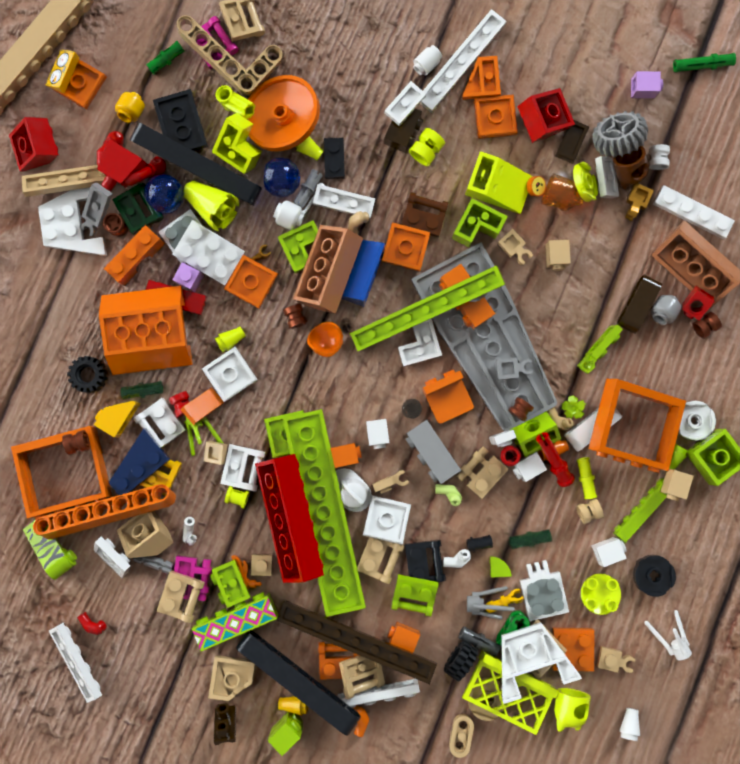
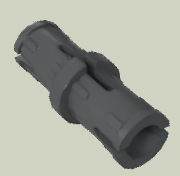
[458,626,501,657]

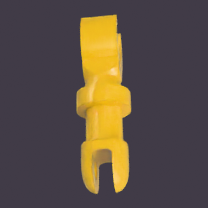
[485,589,524,613]

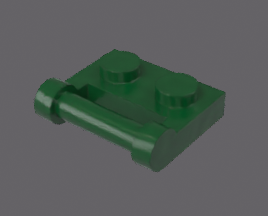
[112,183,164,235]

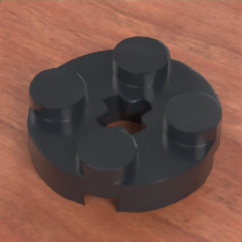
[633,555,676,597]

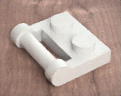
[133,398,187,448]
[220,444,265,491]

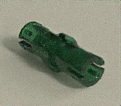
[120,381,164,400]
[509,529,552,550]

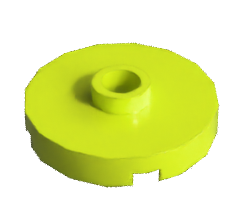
[573,162,598,202]

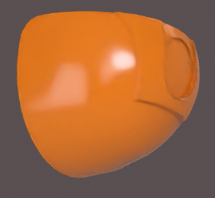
[307,322,343,357]

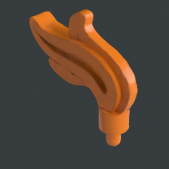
[231,555,262,589]

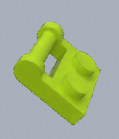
[391,574,438,617]

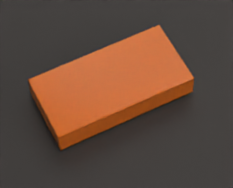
[181,387,224,425]

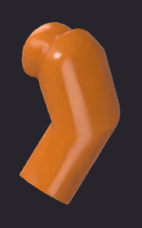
[353,705,369,737]

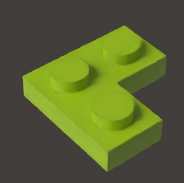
[278,220,318,274]

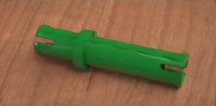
[673,53,736,73]

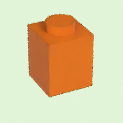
[331,443,362,468]
[387,622,420,653]

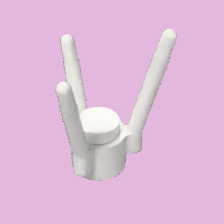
[644,610,692,660]

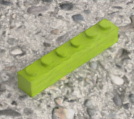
[613,478,667,543]

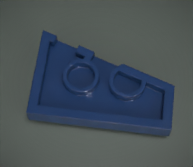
[109,428,171,495]

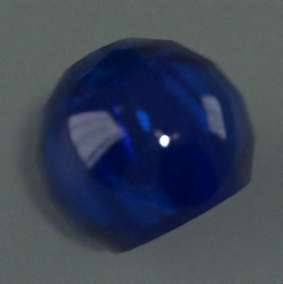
[264,157,300,198]
[144,174,184,214]

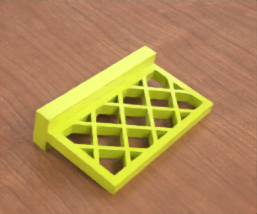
[462,650,559,735]

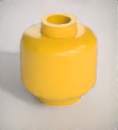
[115,92,145,123]

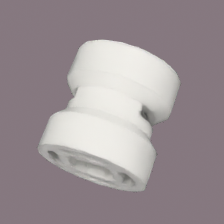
[649,144,670,170]

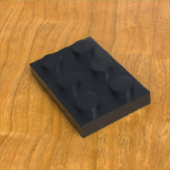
[153,89,208,151]

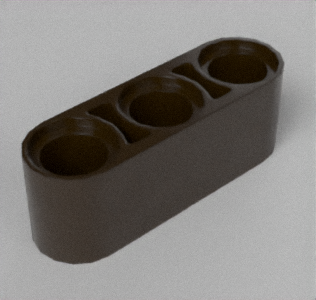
[617,274,662,334]

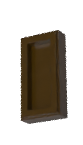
[555,120,589,164]

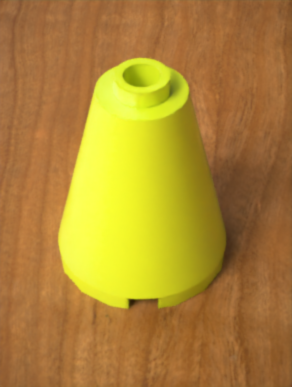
[183,181,239,231]

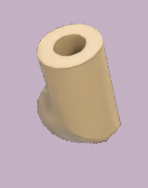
[348,211,369,235]
[546,407,573,430]

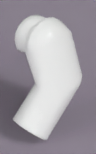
[182,517,197,546]

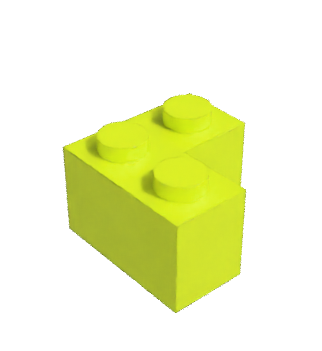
[212,113,262,174]

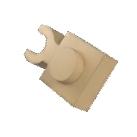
[497,229,533,266]
[596,646,635,673]

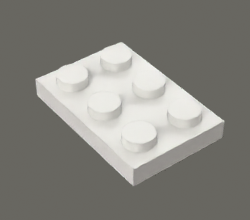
[172,220,245,285]

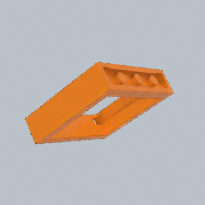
[588,379,686,473]
[11,426,113,520]

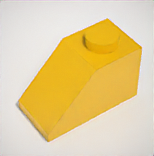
[94,401,141,438]

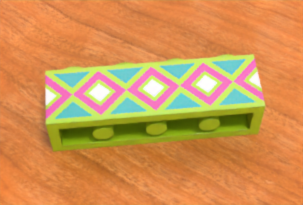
[192,592,279,651]

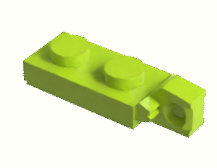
[577,325,623,374]

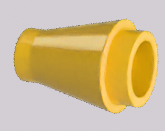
[278,696,309,716]

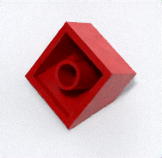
[517,88,575,143]
[9,117,58,172]

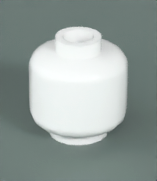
[273,201,304,230]

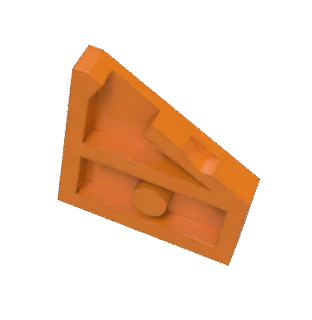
[462,56,501,100]

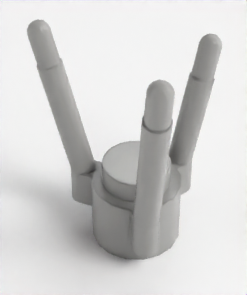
[467,586,515,620]

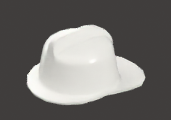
[336,468,372,512]

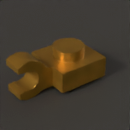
[625,183,654,221]

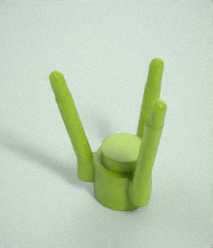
[184,415,223,456]

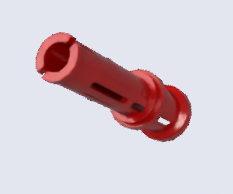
[536,432,575,487]

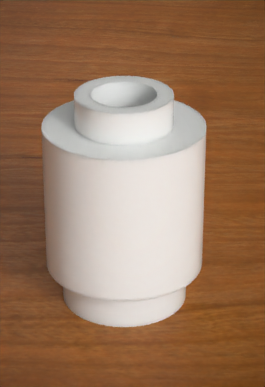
[413,45,442,76]

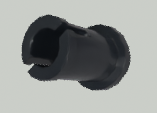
[466,535,493,553]

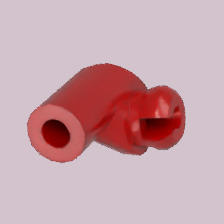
[77,612,107,635]

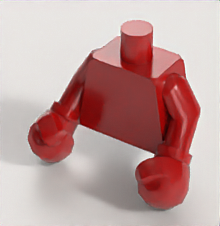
[97,131,166,192]

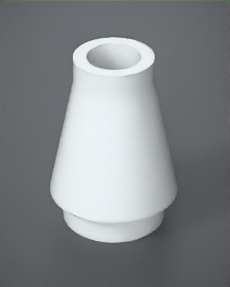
[619,708,640,741]

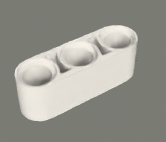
[564,407,622,452]

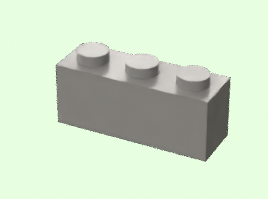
[405,420,461,484]

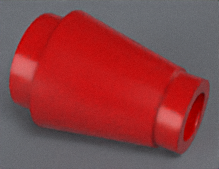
[500,446,521,466]

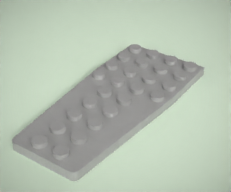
[411,242,557,431]

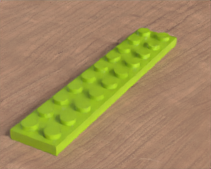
[283,409,366,617]

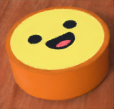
[527,176,546,196]

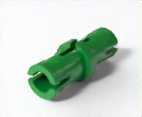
[146,41,185,75]

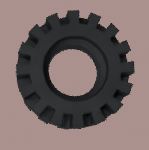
[67,356,108,393]
[444,640,478,682]

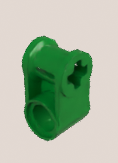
[496,610,530,646]

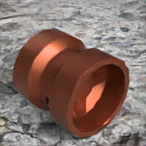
[103,213,128,237]
[283,303,308,329]
[692,312,722,339]
[62,430,90,455]

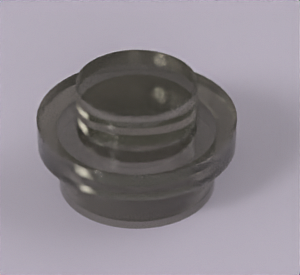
[402,399,422,419]

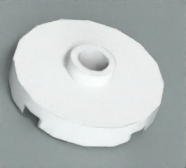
[678,401,716,441]

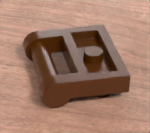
[401,192,449,237]

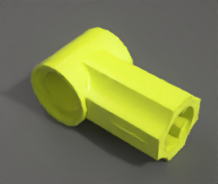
[215,85,255,119]

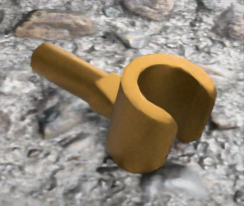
[251,245,271,261]

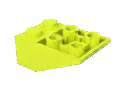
[465,151,533,214]

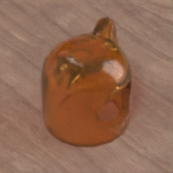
[541,173,583,211]

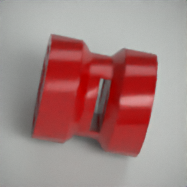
[168,391,190,418]

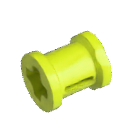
[224,486,250,509]

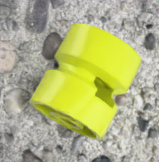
[409,128,445,167]

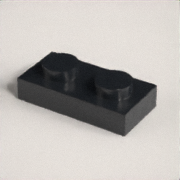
[324,138,345,179]

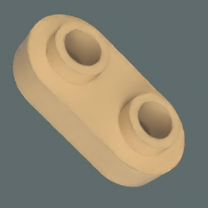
[449,714,474,758]

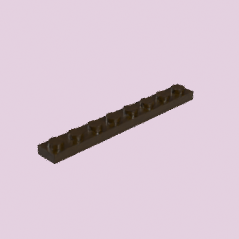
[277,601,437,685]

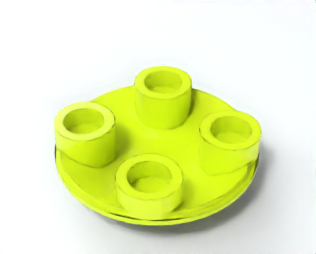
[581,574,621,615]

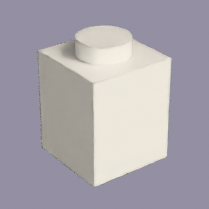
[366,419,389,449]
[513,452,547,482]
[591,537,627,567]

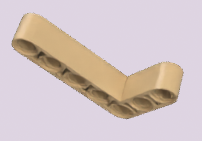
[177,15,282,96]

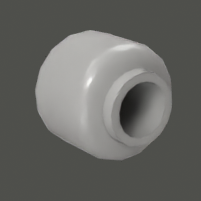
[651,295,682,325]

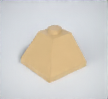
[117,511,174,558]

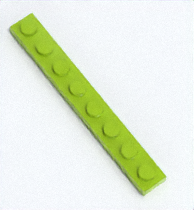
[350,265,506,351]

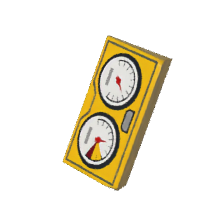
[46,50,80,93]

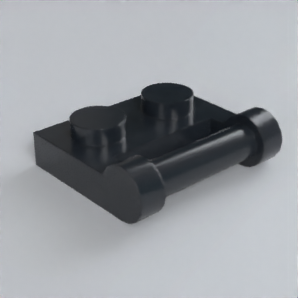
[405,540,446,582]

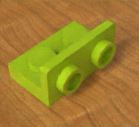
[210,559,251,608]

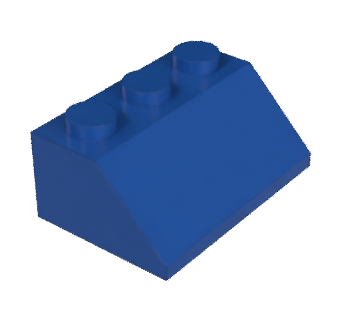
[342,240,385,307]

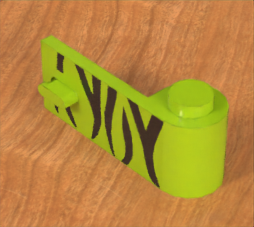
[23,520,77,580]

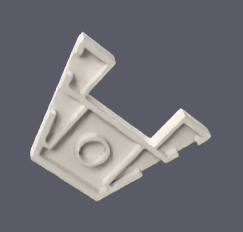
[38,187,107,256]
[501,622,582,704]

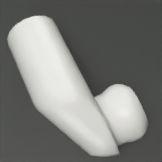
[443,549,471,568]

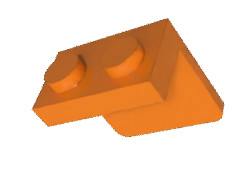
[422,369,474,424]

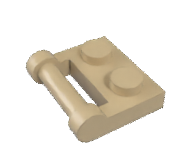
[219,0,266,42]
[357,537,405,584]
[157,571,205,623]
[339,655,385,700]

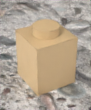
[545,240,571,271]
[660,469,694,502]

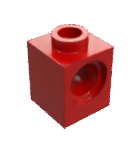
[681,285,715,321]

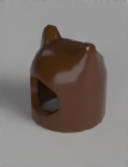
[613,146,649,190]

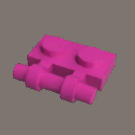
[174,556,212,601]

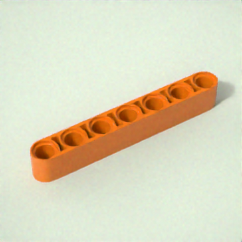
[33,484,176,539]

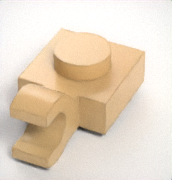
[372,470,409,494]

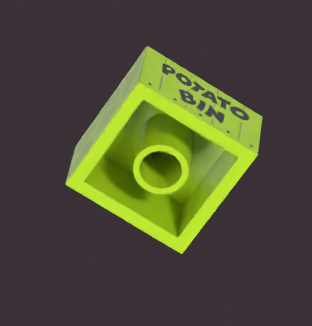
[686,429,740,486]

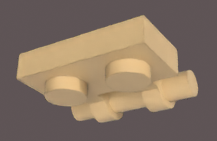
[457,446,508,499]

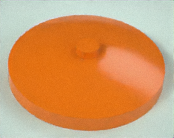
[247,75,320,152]

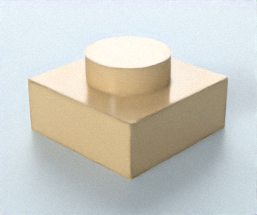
[204,441,227,465]
[251,554,273,576]

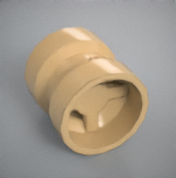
[576,499,604,525]

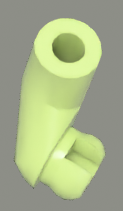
[435,484,462,506]

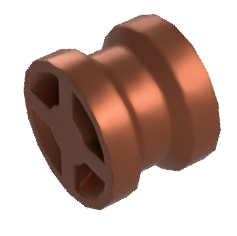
[508,397,534,422]

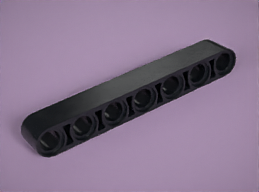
[129,122,262,206]
[236,630,361,736]

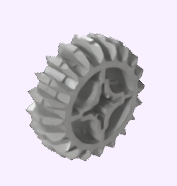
[592,111,648,158]

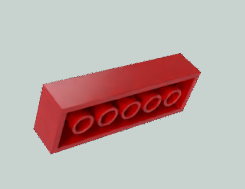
[255,454,324,583]

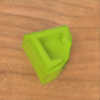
[490,556,512,577]

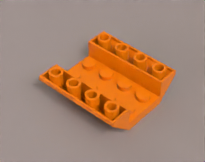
[99,286,193,375]

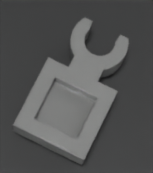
[496,358,533,380]

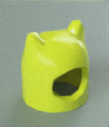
[554,688,591,732]

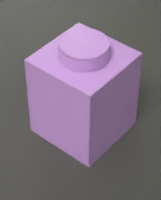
[631,71,663,98]
[173,262,204,292]

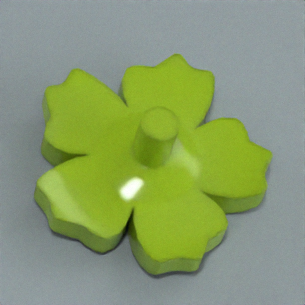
[561,395,586,419]

